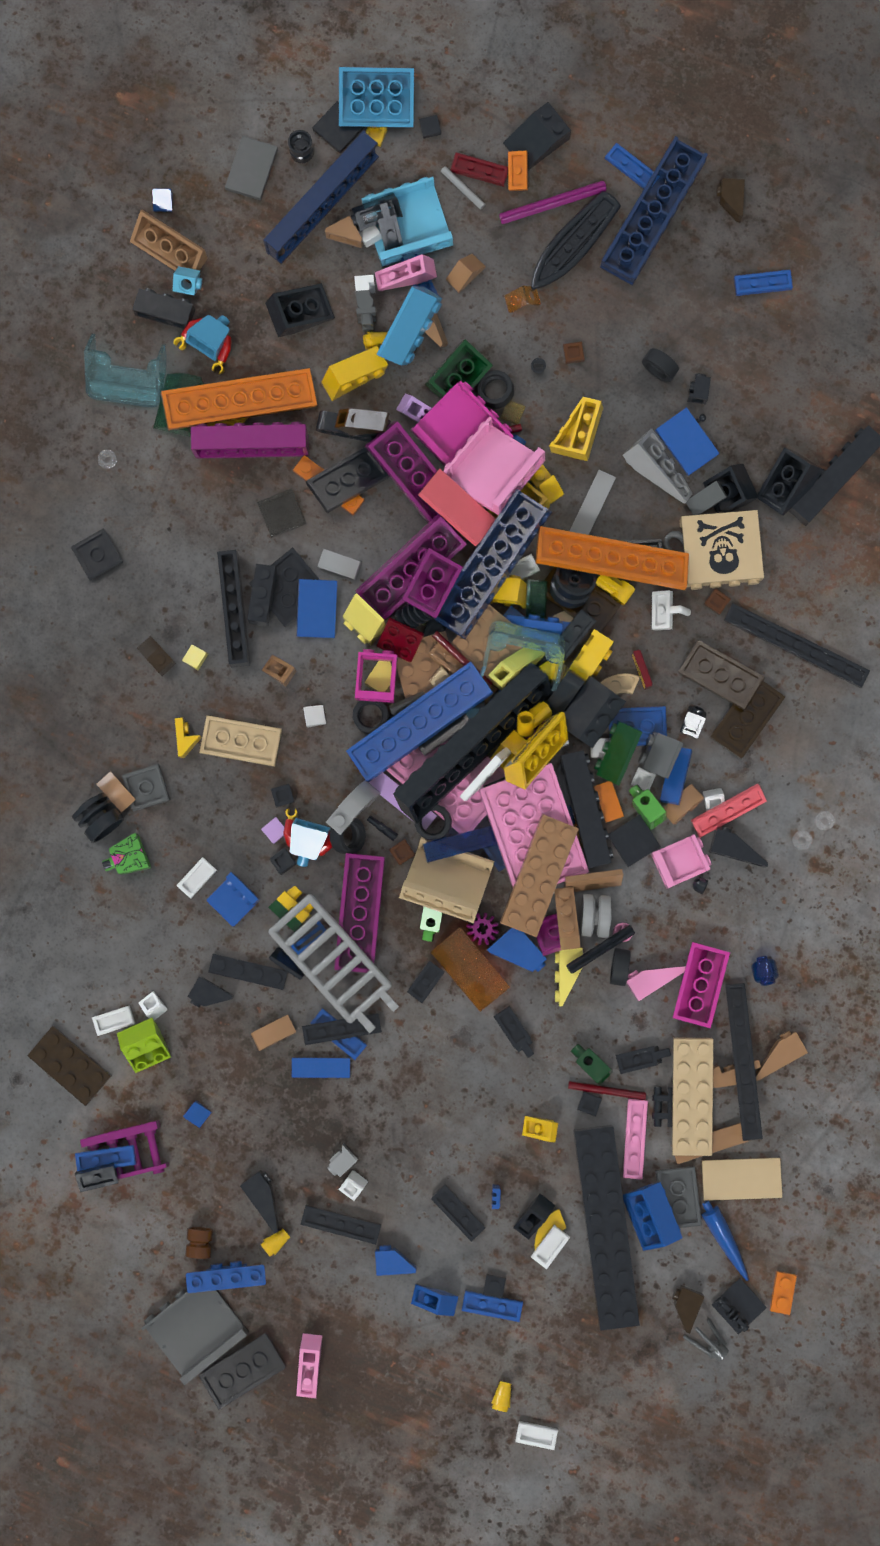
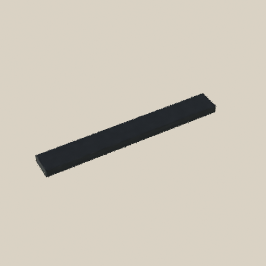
[724,603,870,688]
[725,983,763,1141]

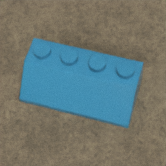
[376,286,442,366]

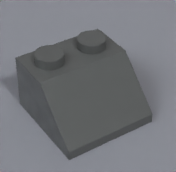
[638,732,683,779]

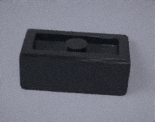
[269,947,309,980]

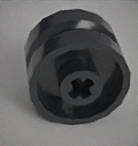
[549,567,597,608]

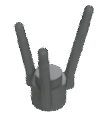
[683,1319,729,1362]

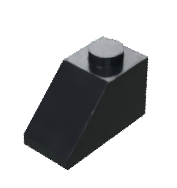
[187,976,234,1008]
[513,1193,555,1240]

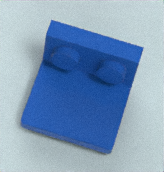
[207,872,260,927]

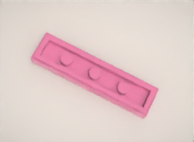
[623,1099,648,1179]

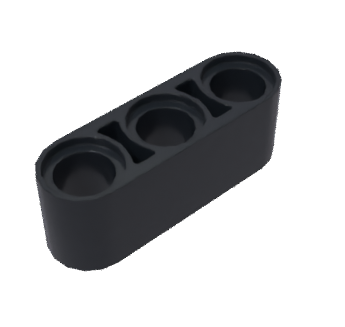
[546,669,586,716]

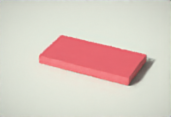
[418,469,496,547]

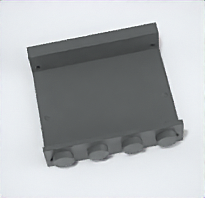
[141,1289,249,1385]

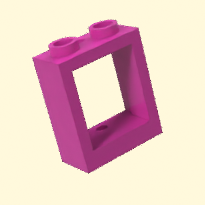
[355,649,398,703]

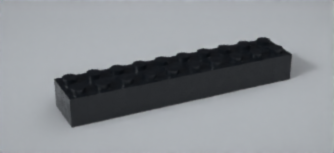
[393,662,553,824]
[573,1125,640,1331]

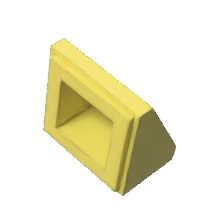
[182,645,208,670]

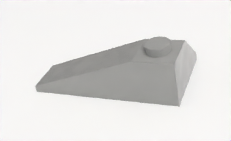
[623,428,693,504]

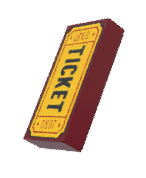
[632,650,653,690]

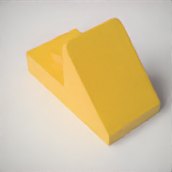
[530,464,564,505]
[175,718,202,758]
[522,1116,558,1142]

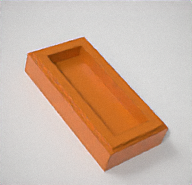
[593,781,624,823]

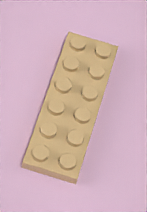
[672,1038,713,1156]

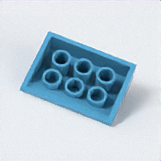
[339,67,414,127]

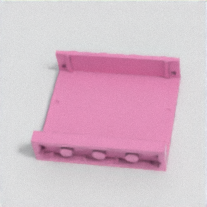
[443,417,545,515]

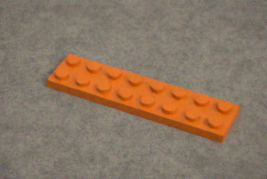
[161,368,317,430]
[535,526,689,590]

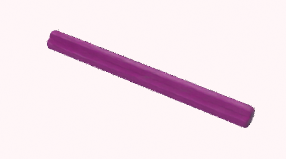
[499,181,606,224]

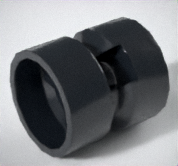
[288,130,314,163]

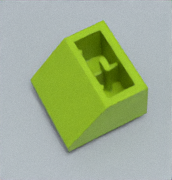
[117,1018,171,1073]

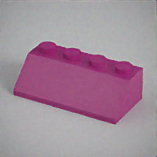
[672,942,730,1028]

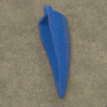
[701,1200,749,1281]

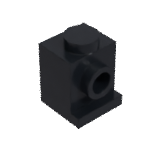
[687,373,711,405]

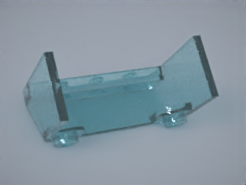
[84,334,166,408]
[480,621,565,691]

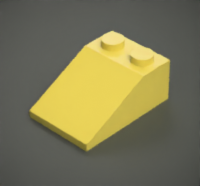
[343,593,386,646]

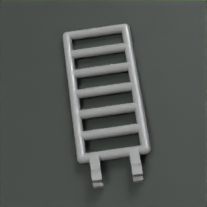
[268,894,399,1033]

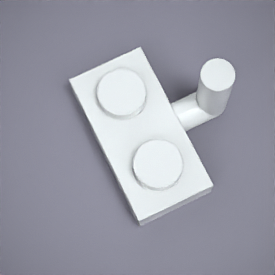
[652,590,691,630]

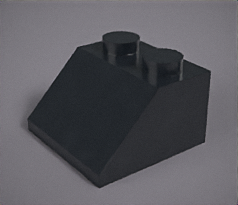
[703,464,759,513]

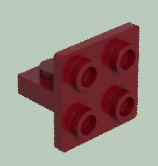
[377,618,424,662]

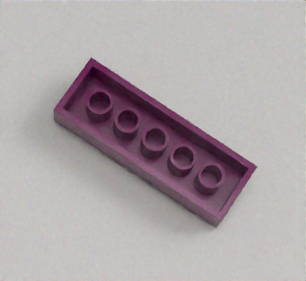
[365,421,452,526]
[191,422,309,459]
[355,514,467,620]
[334,853,385,973]

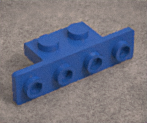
[505,614,570,640]
[186,1261,266,1293]

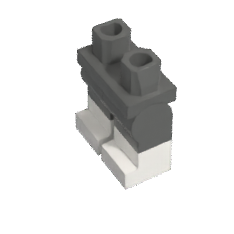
[354,275,377,332]

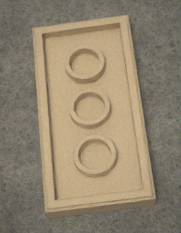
[199,716,282,767]
[701,1158,782,1200]

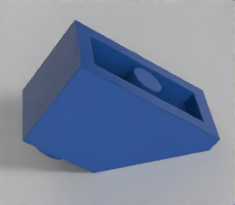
[375,1245,416,1276]
[411,1284,458,1316]

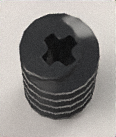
[395,604,433,629]

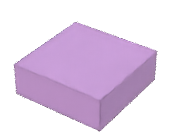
[261,817,284,844]

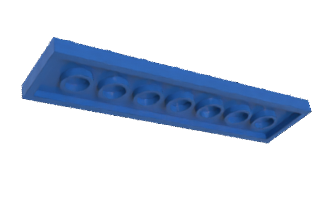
[346,661,493,782]

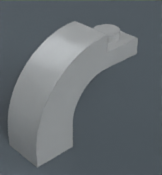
[326,780,381,835]

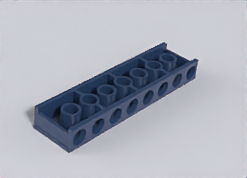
[263,130,379,264]
[600,136,708,285]
[434,489,552,639]

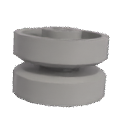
[580,894,612,938]

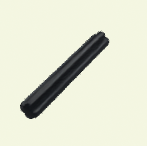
[566,925,635,974]

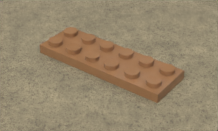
[500,814,579,937]

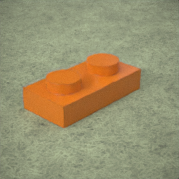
[508,151,528,191]
[769,1271,797,1315]

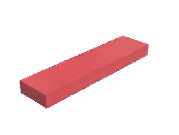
[691,784,767,838]

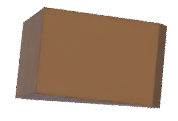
[325,216,363,248]
[446,254,486,293]
[262,655,297,687]

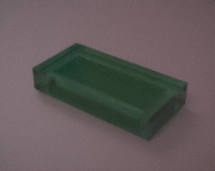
[526,579,547,619]

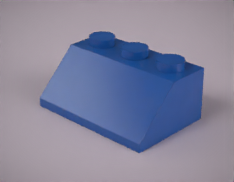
[623,1182,683,1251]

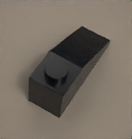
[709,827,768,868]
[240,1170,279,1234]

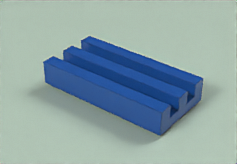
[291,921,326,955]
[491,1184,501,1209]

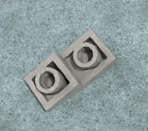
[317,549,362,580]

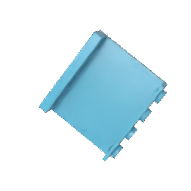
[361,177,453,267]

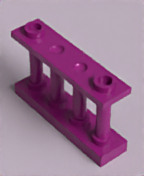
[80,1120,169,1179]

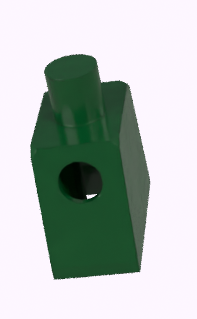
[571,1043,613,1086]

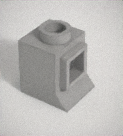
[327,1143,358,1177]

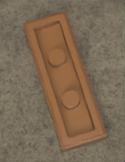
[564,869,623,892]

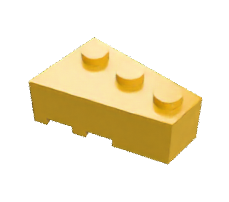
[321,346,388,401]
[549,397,603,461]
[490,575,532,609]
[563,629,614,683]

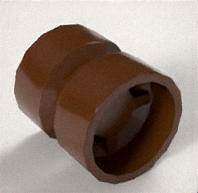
[185,1227,213,1259]

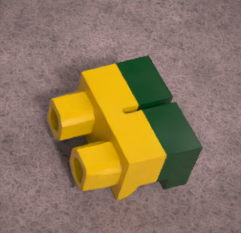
[268,886,314,932]

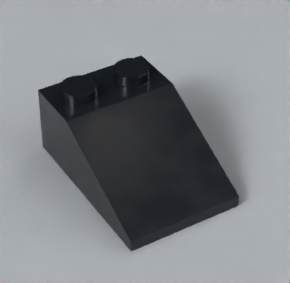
[503,102,571,170]
[265,283,335,337]
[757,447,823,516]

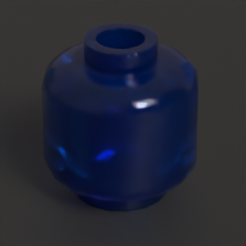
[751,956,779,986]

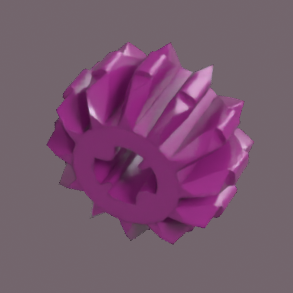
[466,913,499,945]

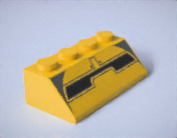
[504,712,568,789]

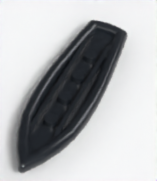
[530,191,621,290]

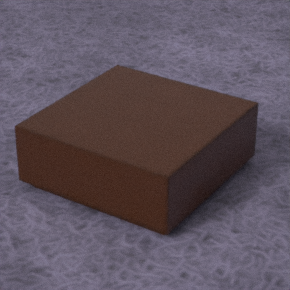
[563,341,585,364]
[704,588,731,615]
[389,839,415,865]

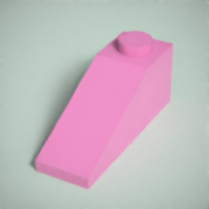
[375,254,437,291]
[626,966,686,1001]
[296,1333,322,1398]

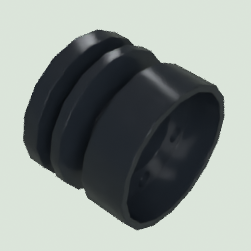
[72,793,124,843]

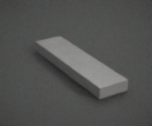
[570,470,616,535]

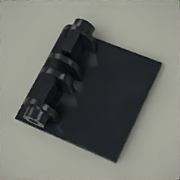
[711,1278,767,1335]

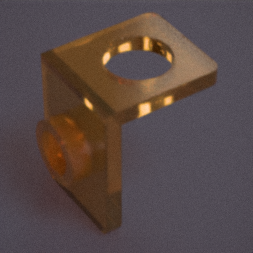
[505,286,541,313]

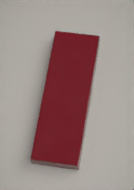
[450,152,508,187]

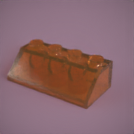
[431,928,510,1012]

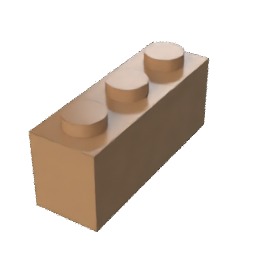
[554,887,580,950]

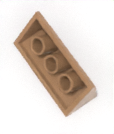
[130,210,208,271]

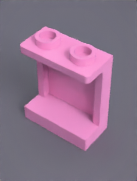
[651,834,712,889]

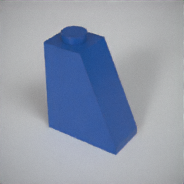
[487,928,547,972]

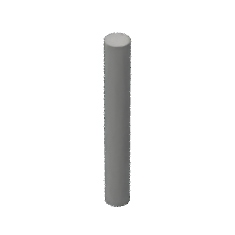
[441,166,486,210]

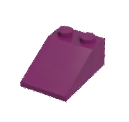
[402,548,463,619]

